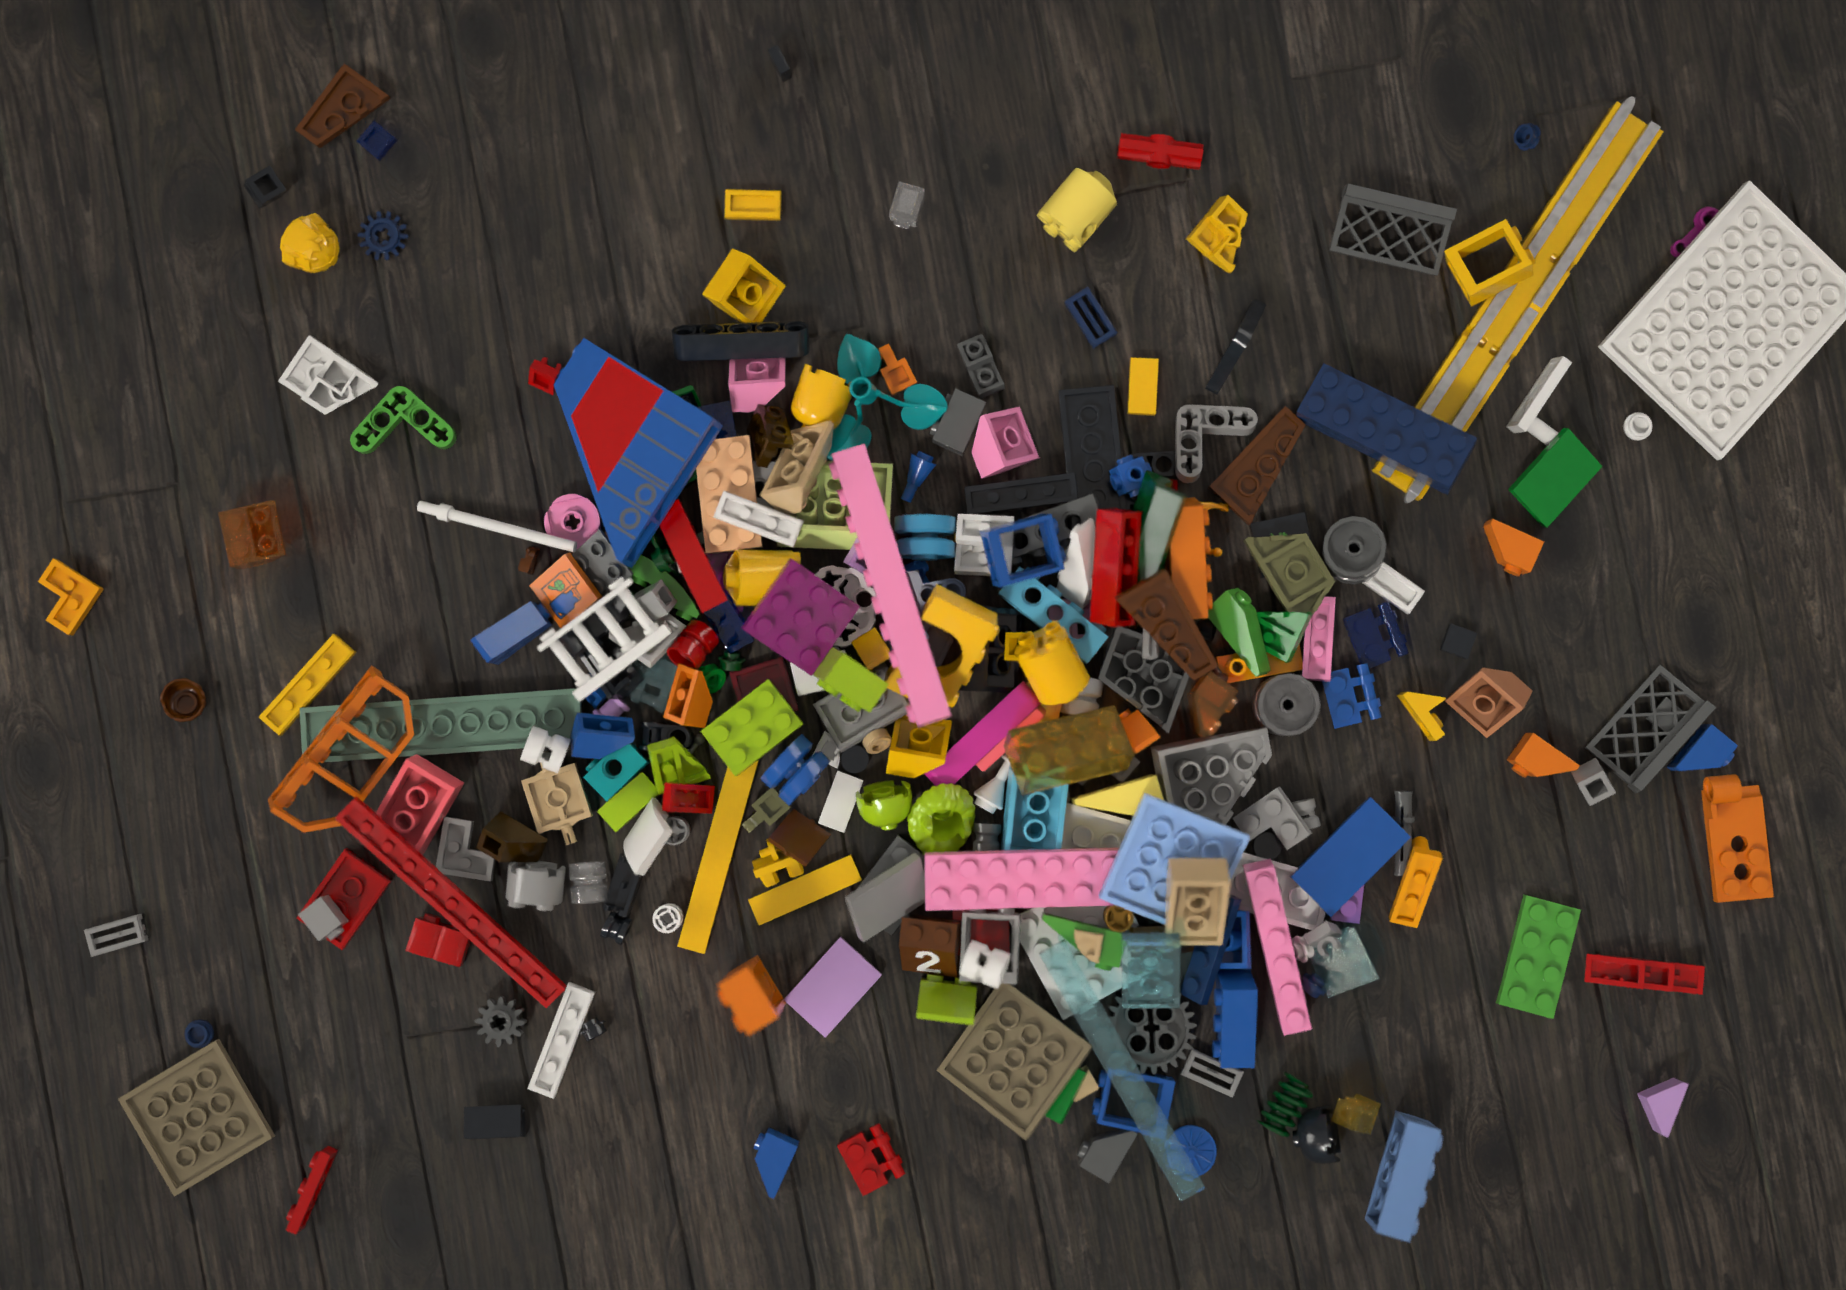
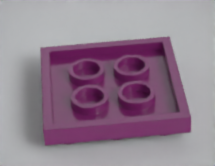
[742,558,860,676]

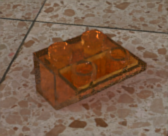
[218,500,286,570]
[1187,671,1238,737]

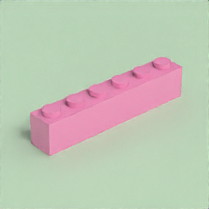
[1243,859,1312,1035]

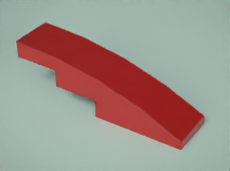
[660,499,728,613]
[1584,953,1705,995]

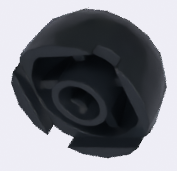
[1292,1105,1341,1164]

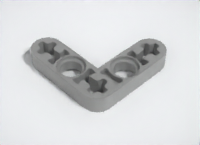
[1175,405,1258,483]

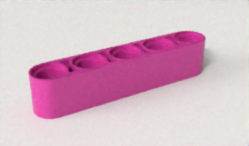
[924,681,1041,786]

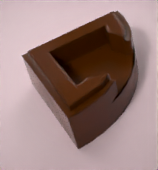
[518,546,540,575]

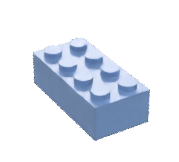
[1364,1110,1443,1242]

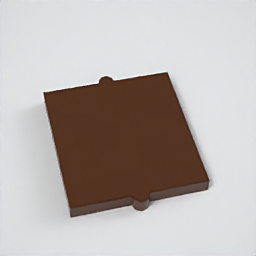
[767,808,831,867]

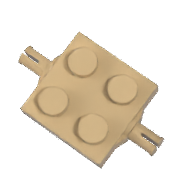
[521,751,593,845]

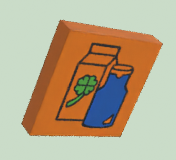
[529,552,602,629]

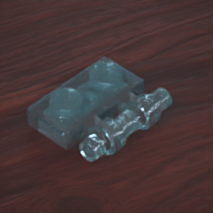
[628,659,677,713]

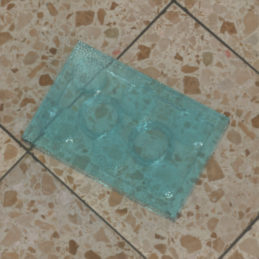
[1122,933,1180,1008]

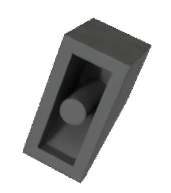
[1077,1128,1137,1183]

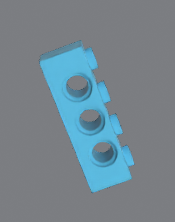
[999,567,1108,664]

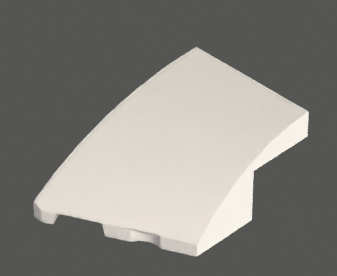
[278,335,378,414]

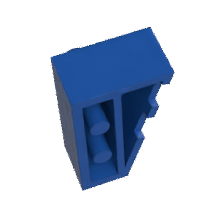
[1212,969,1258,1068]

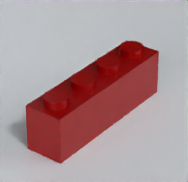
[1090,508,1141,627]

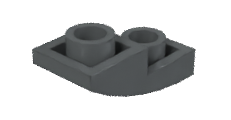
[957,334,1005,399]

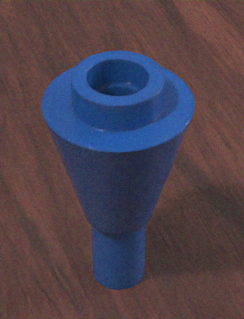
[901,451,936,503]

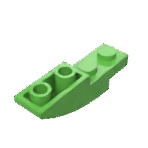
[629,555,702,621]

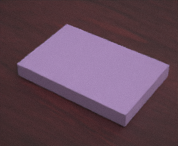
[784,936,882,1038]

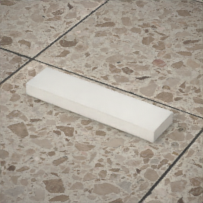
[527,982,596,1099]

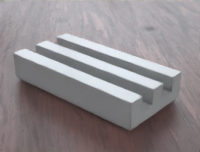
[84,914,149,957]
[1180,1048,1244,1098]

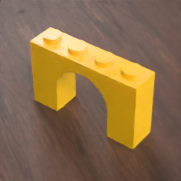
[884,584,999,708]

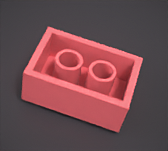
[376,754,464,855]

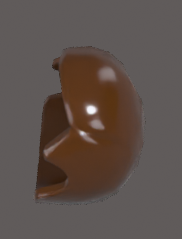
[160,678,206,722]

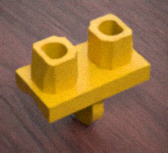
[752,839,804,887]

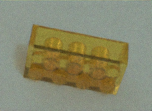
[1004,705,1134,795]

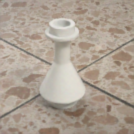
[974,751,1021,814]

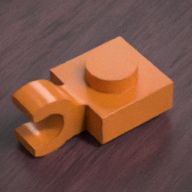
[879,344,917,396]

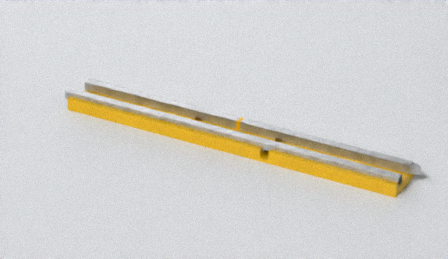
[1372,96,1664,503]

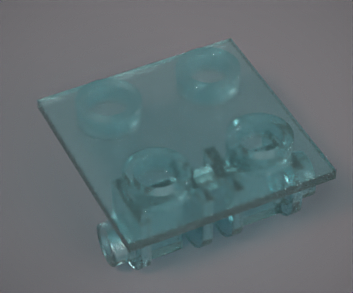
[1309,926,1379,998]

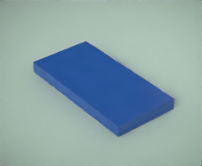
[1290,797,1411,917]

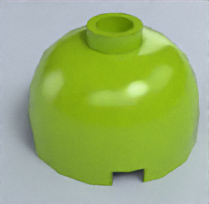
[856,780,912,830]

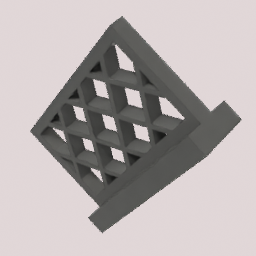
[1329,184,1457,276]
[1585,665,1716,794]

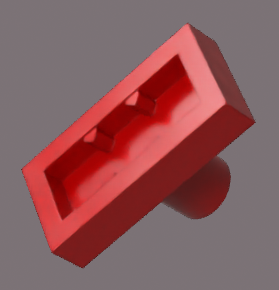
[662,782,715,814]

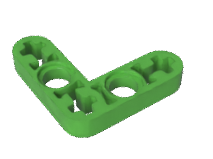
[350,386,457,454]

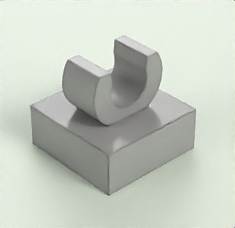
[1303,921,1343,957]

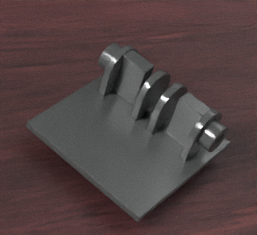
[572,529,634,599]

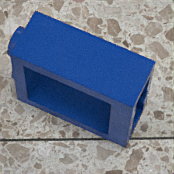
[980,513,1066,587]
[1092,1063,1175,1137]

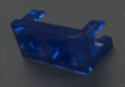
[704,589,754,653]

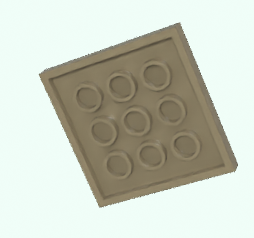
[937,983,1094,1140]
[118,1039,275,1197]

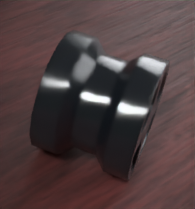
[600,911,633,945]

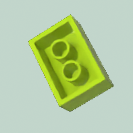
[701,679,804,776]

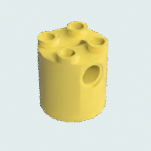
[1037,168,1117,252]

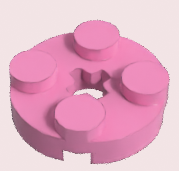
[544,494,601,550]

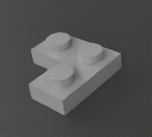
[1233,787,1312,850]
[436,817,496,881]

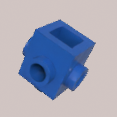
[1109,455,1152,498]

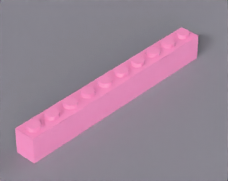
[829,444,951,728]

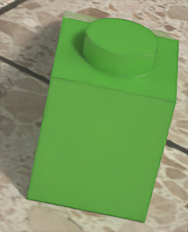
[1208,588,1271,677]
[1041,912,1127,971]

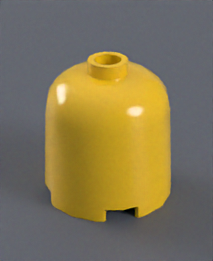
[791,364,852,430]

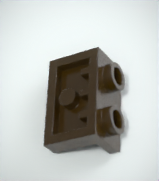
[747,405,794,468]

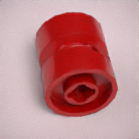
[667,620,719,670]

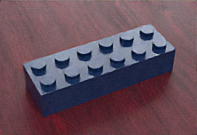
[1297,363,1477,495]

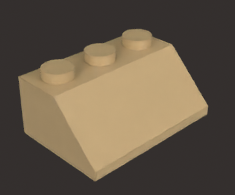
[760,421,834,515]

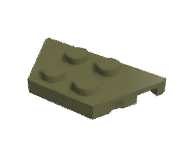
[1243,533,1335,616]

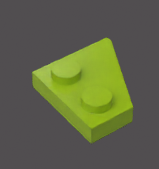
[647,737,711,795]

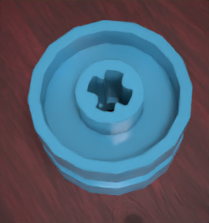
[894,514,956,561]

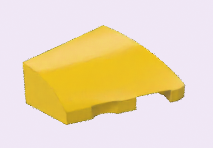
[1186,195,1248,273]

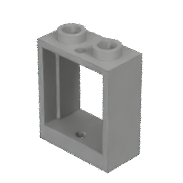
[960,908,1021,984]

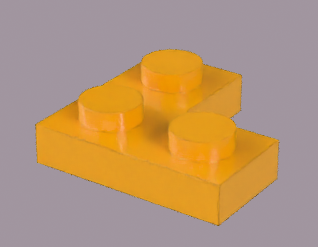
[38,558,104,636]

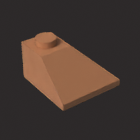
[1445,668,1533,738]

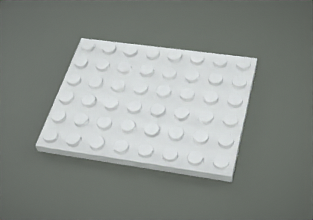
[1598,181,1846,460]

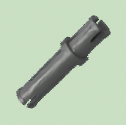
[1392,791,1415,876]

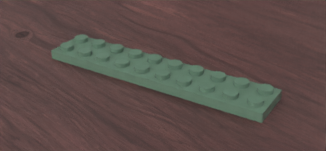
[300,688,582,763]

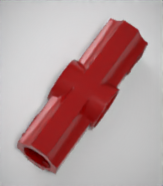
[1117,133,1204,170]

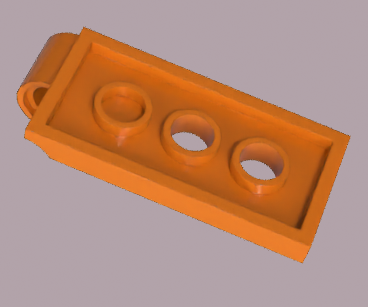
[1701,774,1774,903]

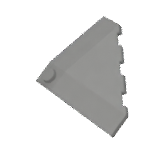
[1151,727,1272,825]

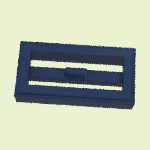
[1064,287,1117,349]

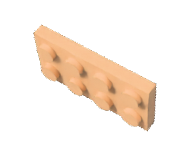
[696,435,763,554]

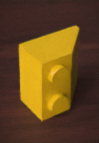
[702,248,786,323]

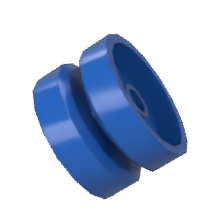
[760,734,831,806]

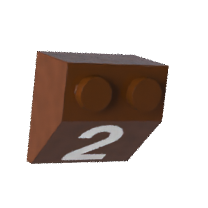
[899,914,962,977]

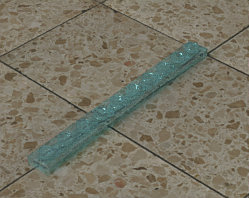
[1040,939,1205,1202]

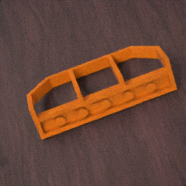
[268,665,414,833]

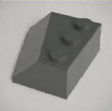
[1098,626,1189,733]

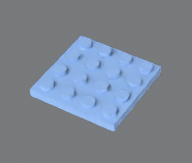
[1098,792,1250,924]

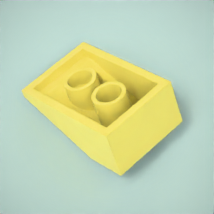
[1070,774,1164,815]

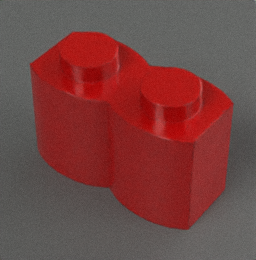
[405,913,471,967]

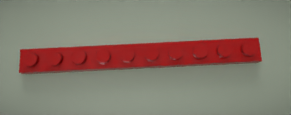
[335,796,567,1008]

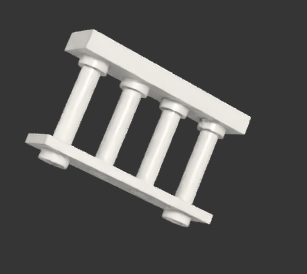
[537,577,672,702]

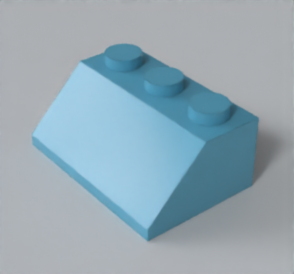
[1000,766,1069,850]

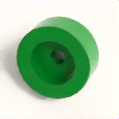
[698,664,726,694]

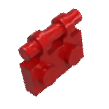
[837,1123,905,1196]

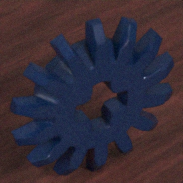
[358,211,408,261]

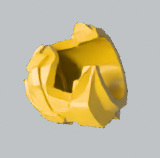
[280,213,339,273]

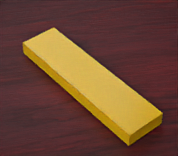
[259,634,357,736]
[748,854,862,925]

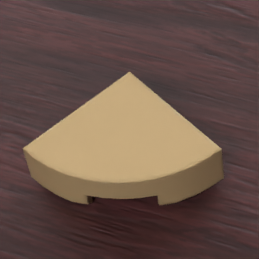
[1074,929,1103,963]

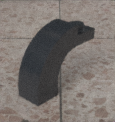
[558,584,637,659]

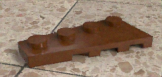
[1208,406,1306,526]
[1114,568,1218,680]

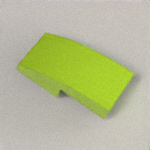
[597,772,659,833]

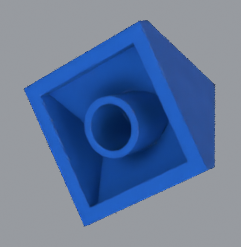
[1219,911,1251,969]

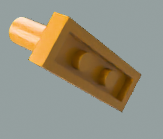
[1215,645,1303,685]
[1389,836,1442,928]

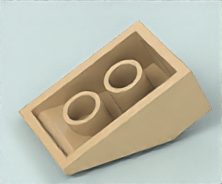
[1164,858,1230,945]

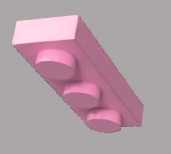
[1302,597,1336,682]

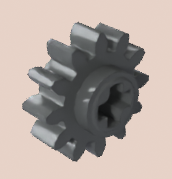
[475,995,527,1047]

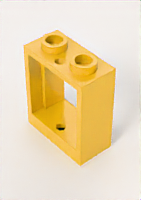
[1444,219,1535,307]

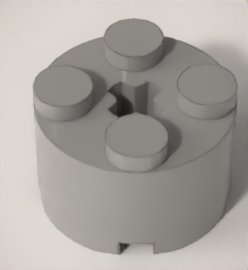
[506,861,566,911]

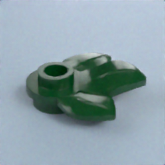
[651,531,680,576]

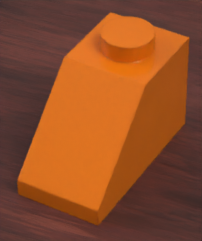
[1483,519,1544,576]
[663,663,713,728]
[1112,708,1160,753]
[1507,733,1580,778]

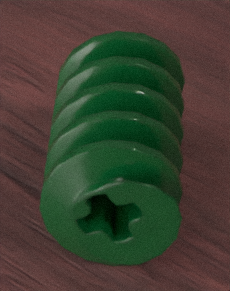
[1257,1071,1314,1137]

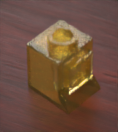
[1331,1094,1381,1134]

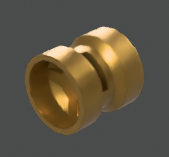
[1103,904,1134,932]

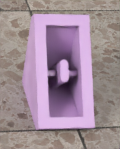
[1637,1078,1689,1137]

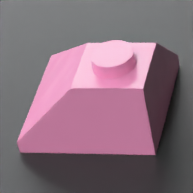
[729,358,786,413]
[971,407,1039,478]

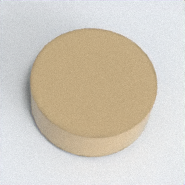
[862,728,892,754]

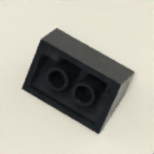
[959,606,1024,693]

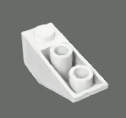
[1056,518,1095,609]

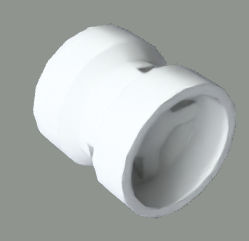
[653,903,684,933]

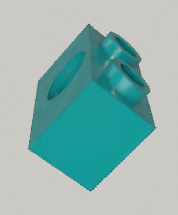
[583,743,650,801]

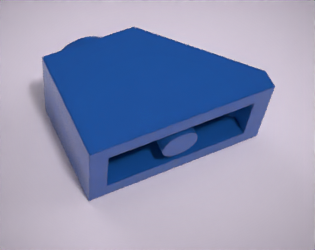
[570,713,635,759]
[1667,724,1738,771]
[753,1127,799,1199]

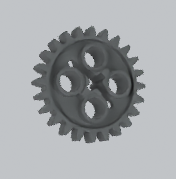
[1104,982,1197,1075]

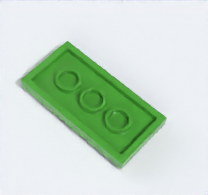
[1496,894,1581,1019]

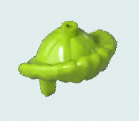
[907,783,976,855]

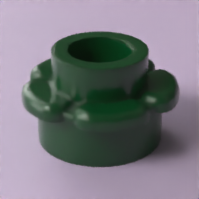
[718,650,746,671]

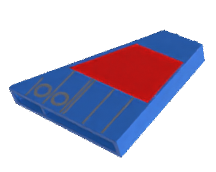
[554,338,723,568]

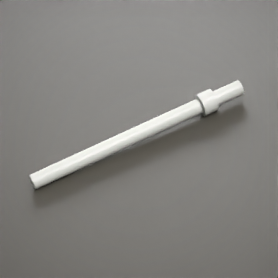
[417,500,577,552]

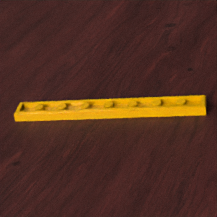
[677,760,759,954]

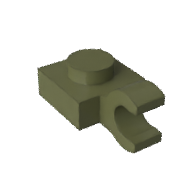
[742,788,791,833]

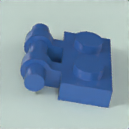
[1322,663,1382,729]

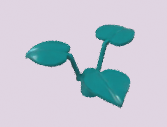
[826,334,948,460]

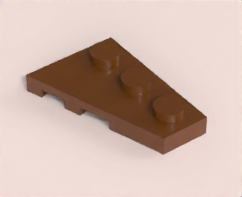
[295,63,391,148]

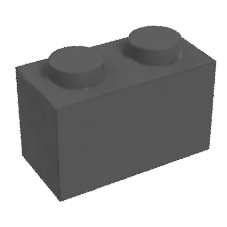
[930,388,986,457]

